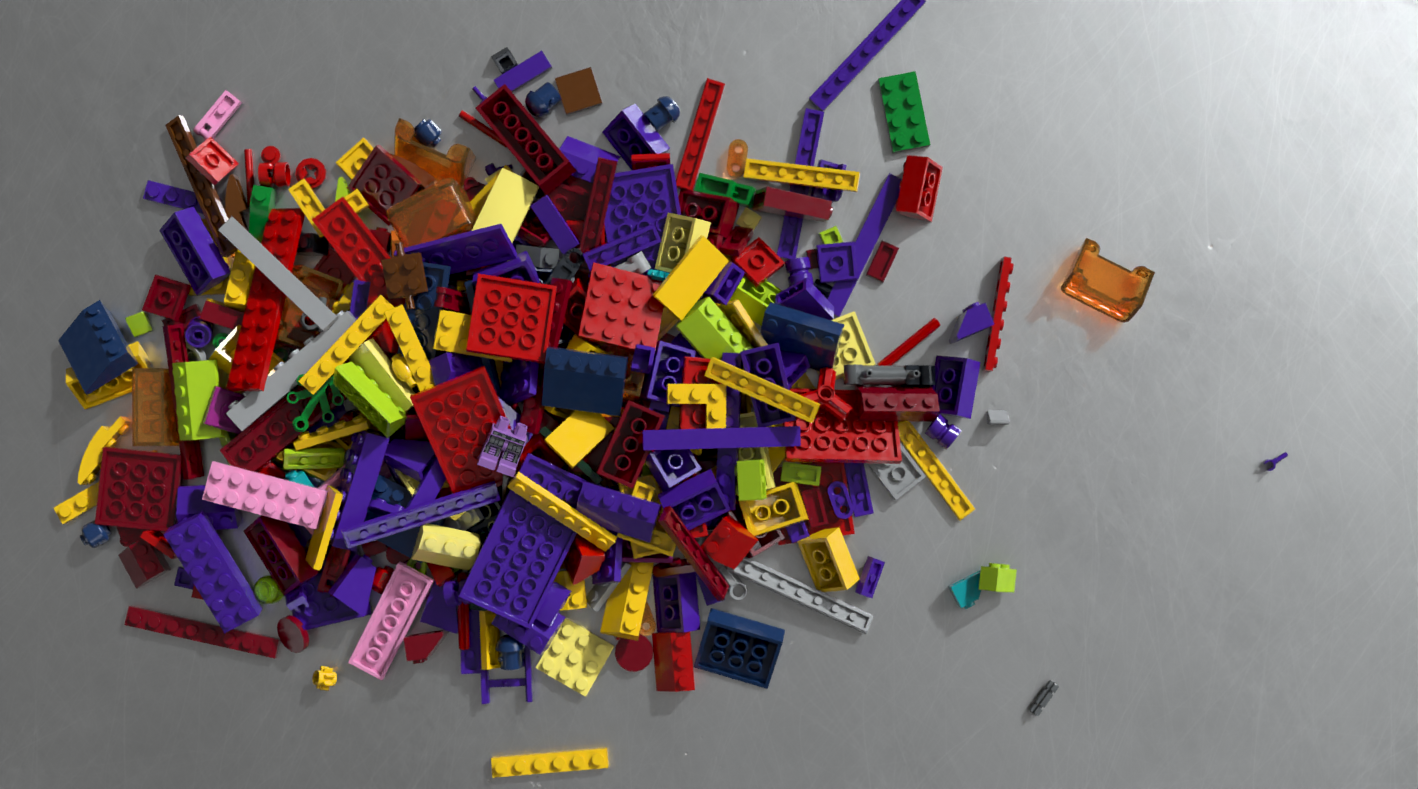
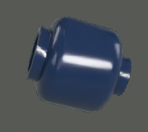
[413,119,442,147]
[80,520,112,548]

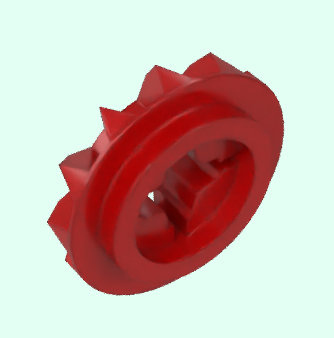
[295,158,326,189]

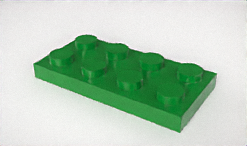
[878,71,931,153]

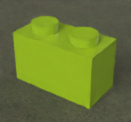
[734,459,767,501]
[979,563,1017,593]

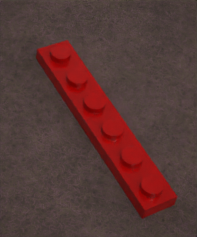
[982,256,1014,372]

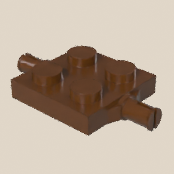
[381,242,428,310]

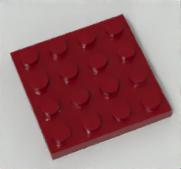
[95,447,182,532]

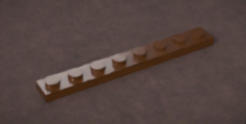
[165,115,238,258]

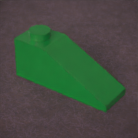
[249,185,278,243]

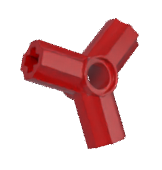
[800,367,853,422]

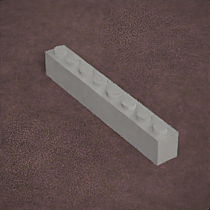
[226,310,357,431]

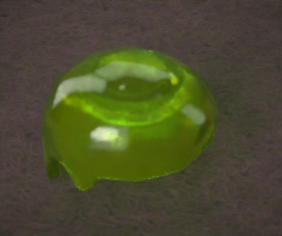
[254,575,284,604]

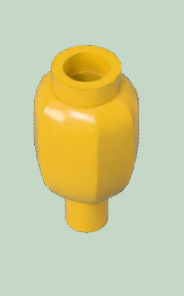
[391,353,417,388]

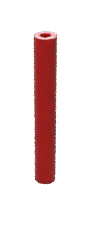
[458,110,507,147]
[244,149,254,207]

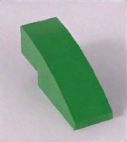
[694,173,757,209]

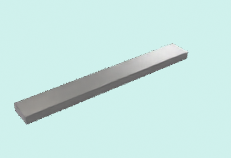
[218,217,339,332]
[726,557,873,634]

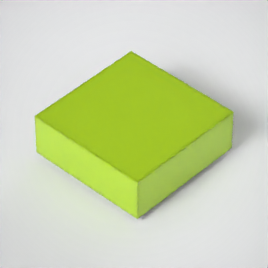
[819,226,843,244]

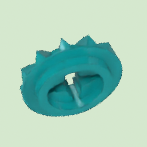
[646,269,670,281]

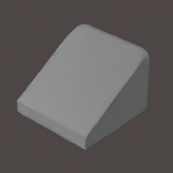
[987,410,1010,425]

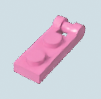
[193,90,242,141]

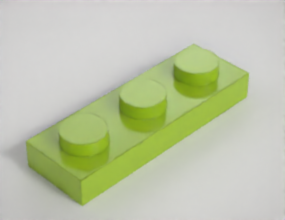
[283,448,345,469]

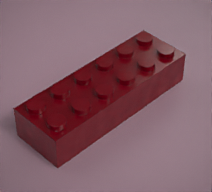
[476,84,576,195]

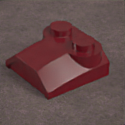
[517,204,552,246]

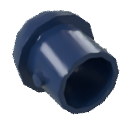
[525,82,561,117]
[644,96,680,132]
[495,634,526,670]

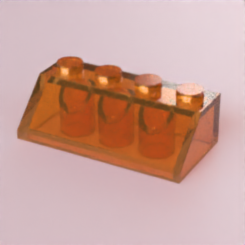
[132,368,179,447]

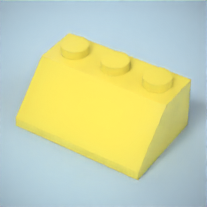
[655,213,711,273]
[411,523,481,571]

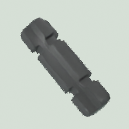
[1029,680,1059,716]

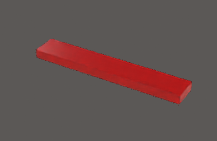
[676,78,725,191]

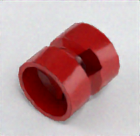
[258,162,291,187]

